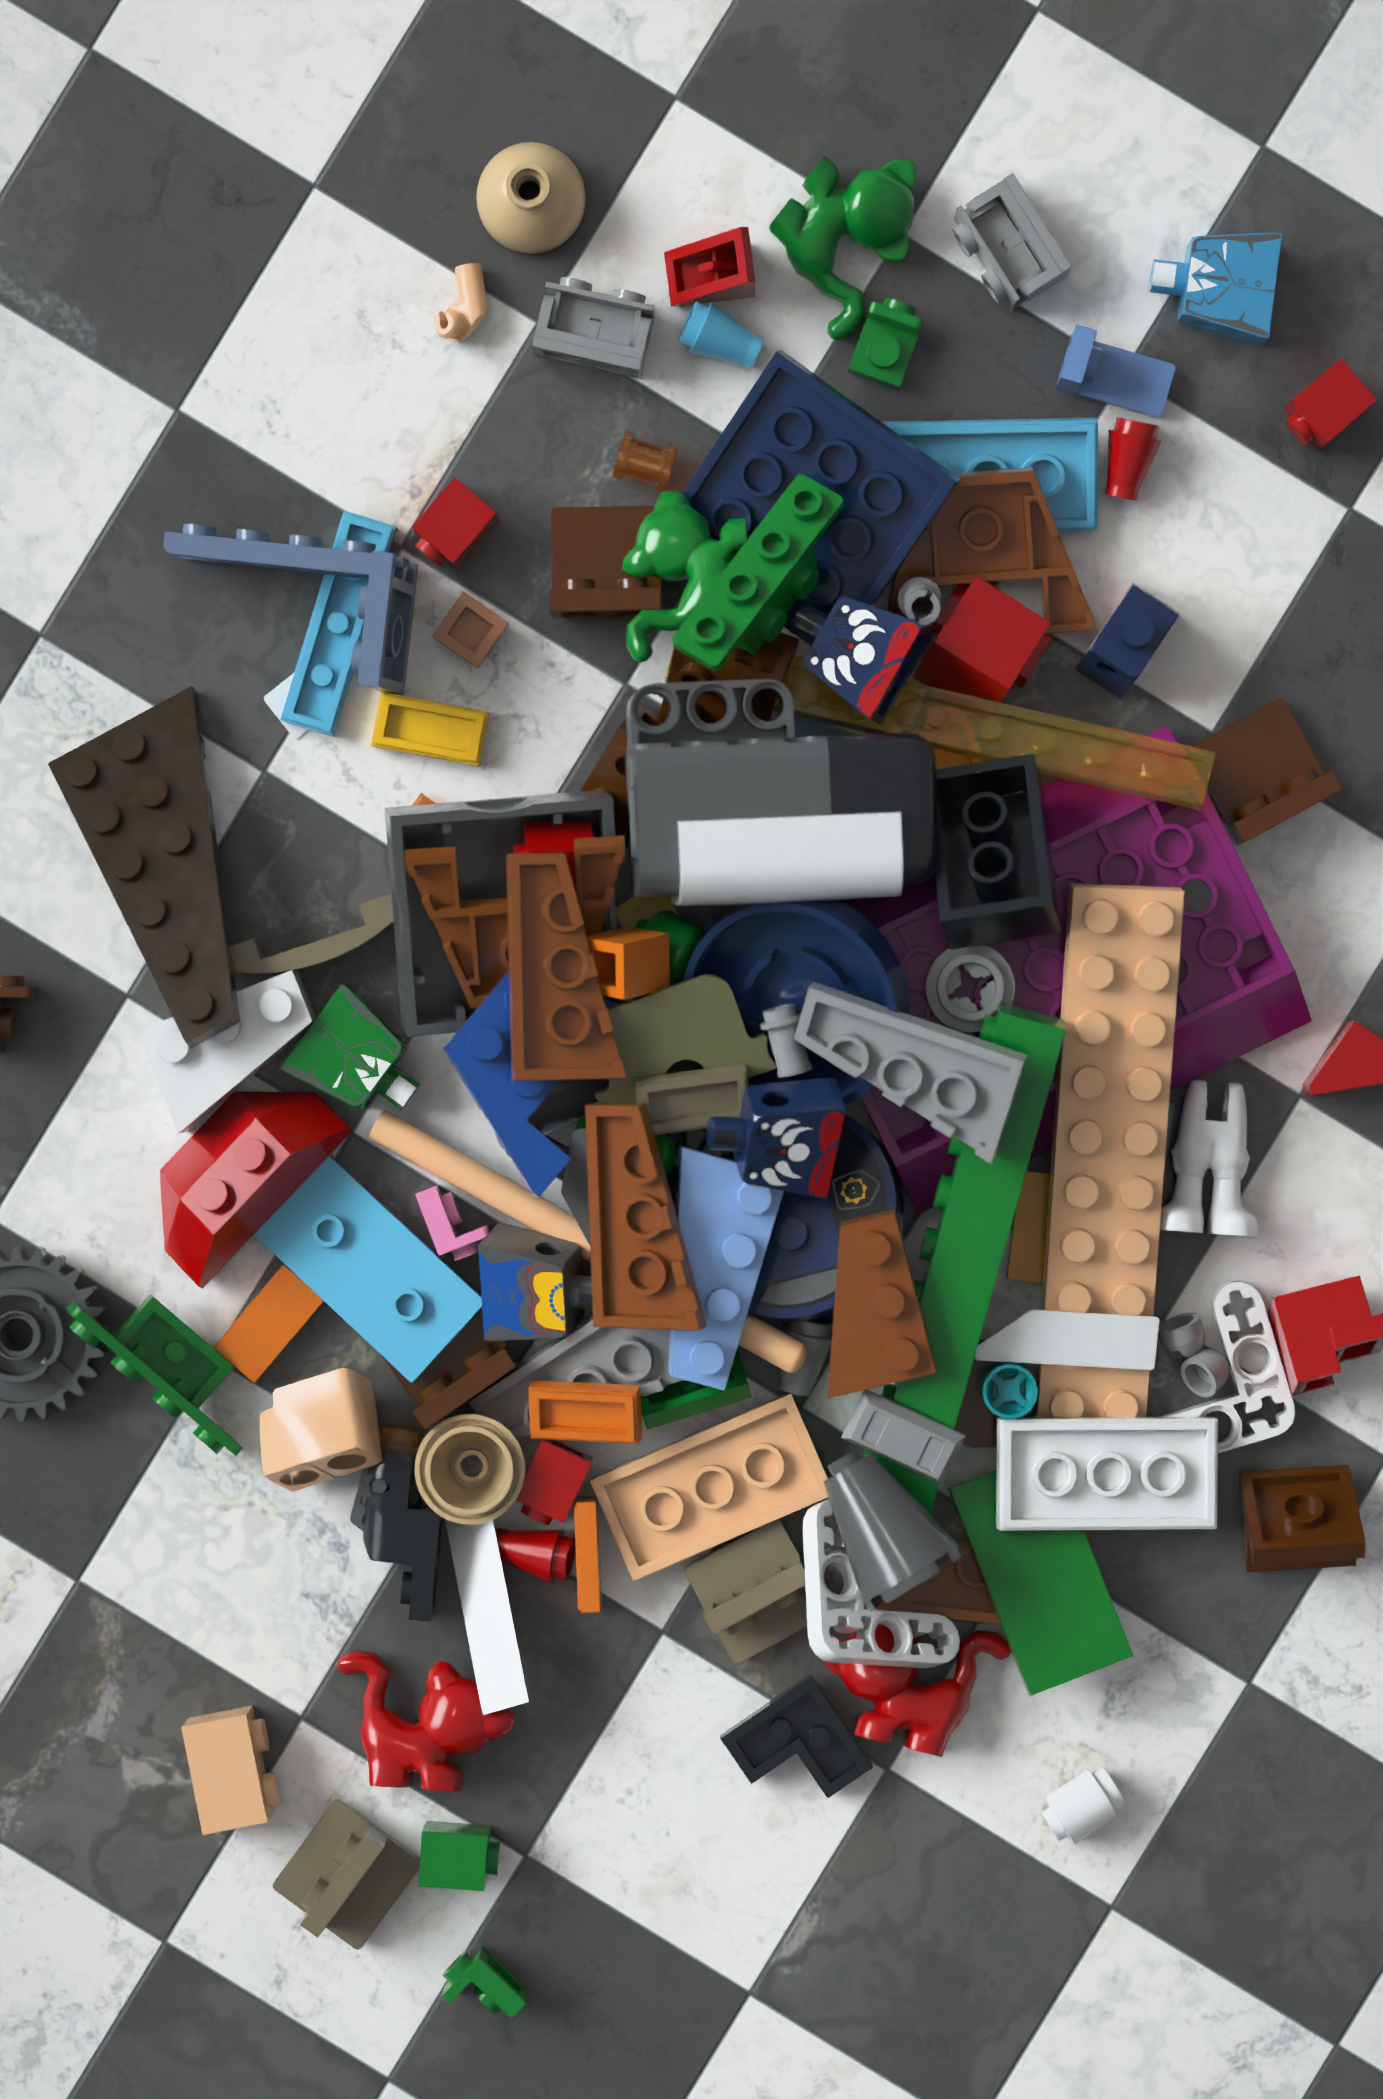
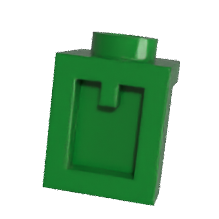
[848,298,924,390]
[441,1945,530,2019]

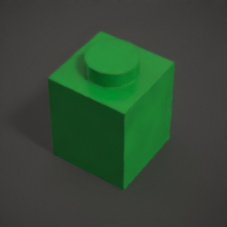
[418,1821,500,1891]

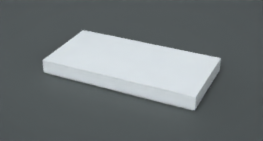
[996,1417,1218,1531]

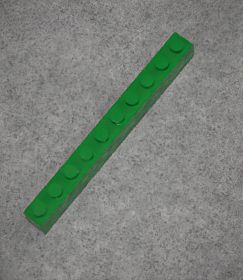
[864,1002,1066,1515]

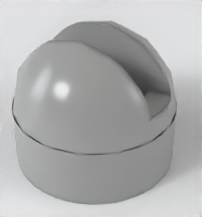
[1158,1313,1205,1358]
[1181,1348,1230,1398]

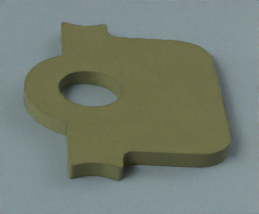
[595,974,777,1103]

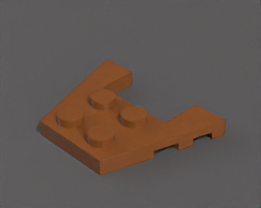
[887,467,1095,644]
[405,835,625,1008]

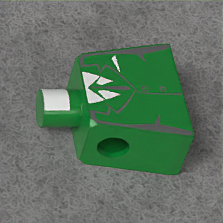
[280,984,421,1110]

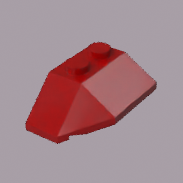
[160,1091,353,1289]

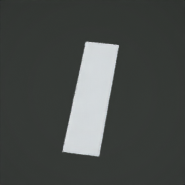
[445,1519,529,1715]

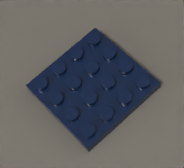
[682,350,961,646]

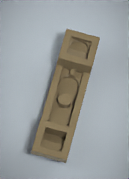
[228,894,394,975]

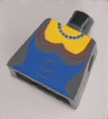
[478,1223,593,1341]

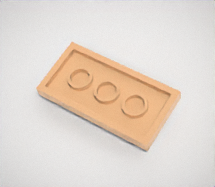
[589,1393,828,1581]

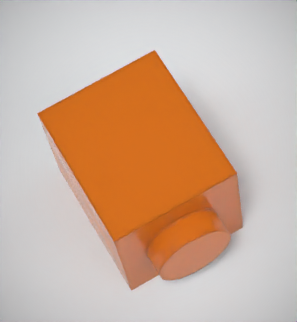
[586,927,670,1000]

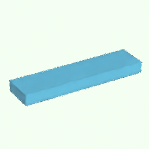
[280,511,397,737]

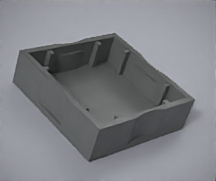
[384,790,627,1037]

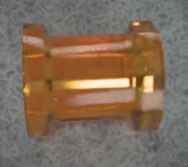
[613,430,679,492]

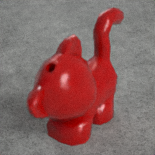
[824,1625,1011,1757]
[337,1650,516,1791]

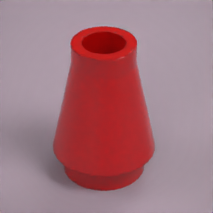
[1105,417,1162,501]
[496,1528,576,1584]

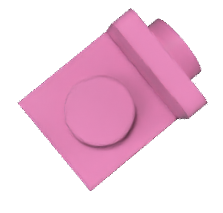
[415,1185,491,1261]

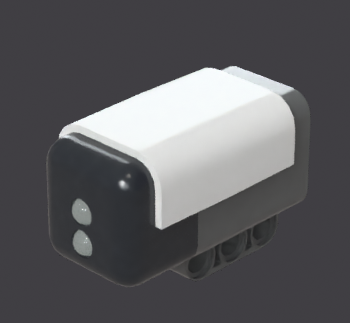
[625,679,940,906]

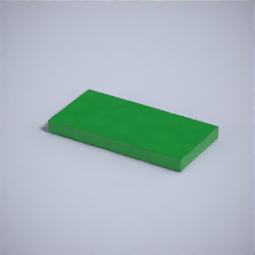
[948,1470,1134,1696]

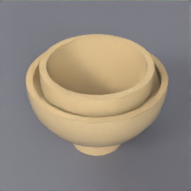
[476,142,586,254]
[414,1413,525,1525]

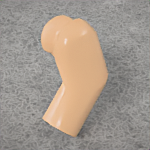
[434,263,488,342]

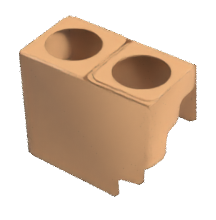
[259,1368,383,1492]

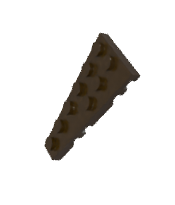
[48,686,240,1048]

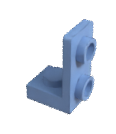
[1055,324,1176,418]

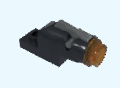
[350,1425,443,1622]

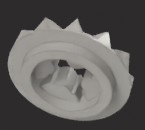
[925,945,1015,1032]

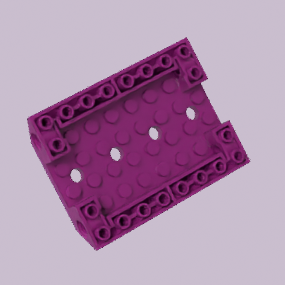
[839,726,1312,1215]

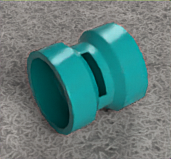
[979,1362,1038,1419]

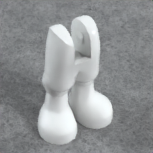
[1160,1080,1259,1238]

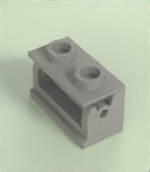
[952,173,1072,311]
[532,277,655,379]

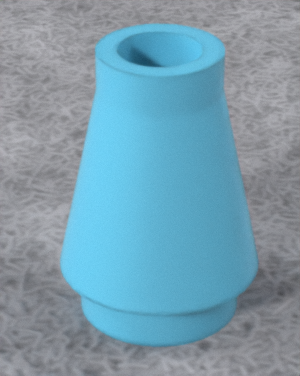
[678,301,764,369]

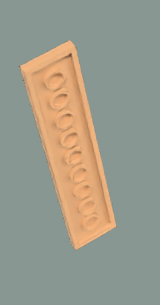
[1034,884,1185,1418]

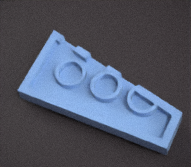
[668,1145,784,1391]

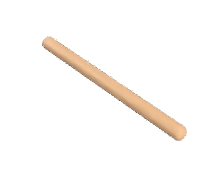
[369,1110,808,1373]

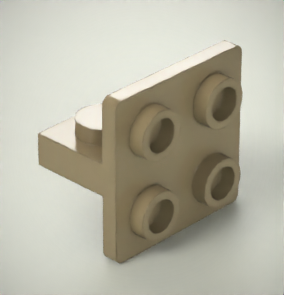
[684,1519,807,1664]
[273,1799,420,1950]

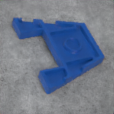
[443,971,618,1198]

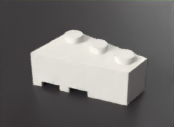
[138,970,317,1133]

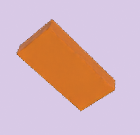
[213,1264,324,1383]
[528,1380,642,1444]
[574,1496,602,1613]

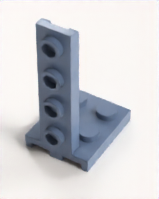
[163,524,419,695]

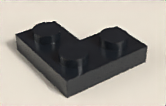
[720,1674,873,1798]

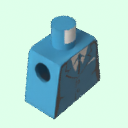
[1149,232,1282,347]

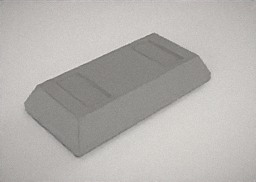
[841,1389,966,1485]

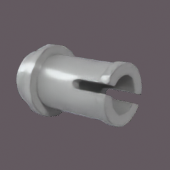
[897,576,942,625]
[760,1003,812,1078]

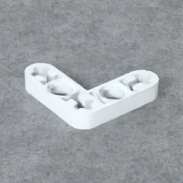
[1158,1280,1295,1453]
[803,1499,960,1668]

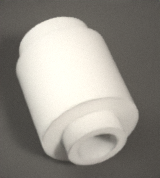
[1041,1767,1126,1845]

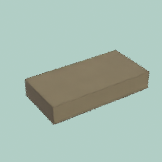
[634,1064,749,1135]

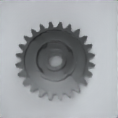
[0,1245,110,1422]

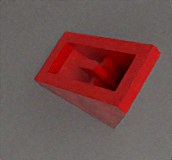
[664,227,755,307]
[1303,1021,1383,1096]

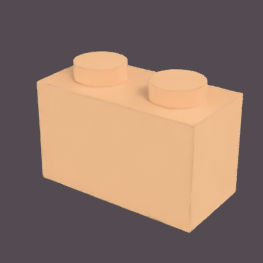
[181,1705,280,1835]

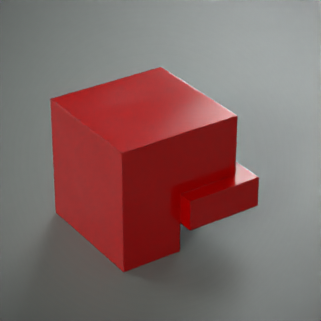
[912,576,1053,724]
[1267,1275,1383,1396]

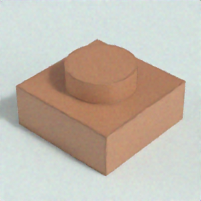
[432,591,509,669]

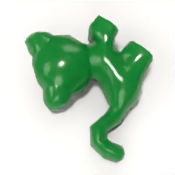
[769,156,917,341]
[622,490,748,662]

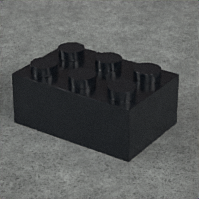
[935,753,1061,950]

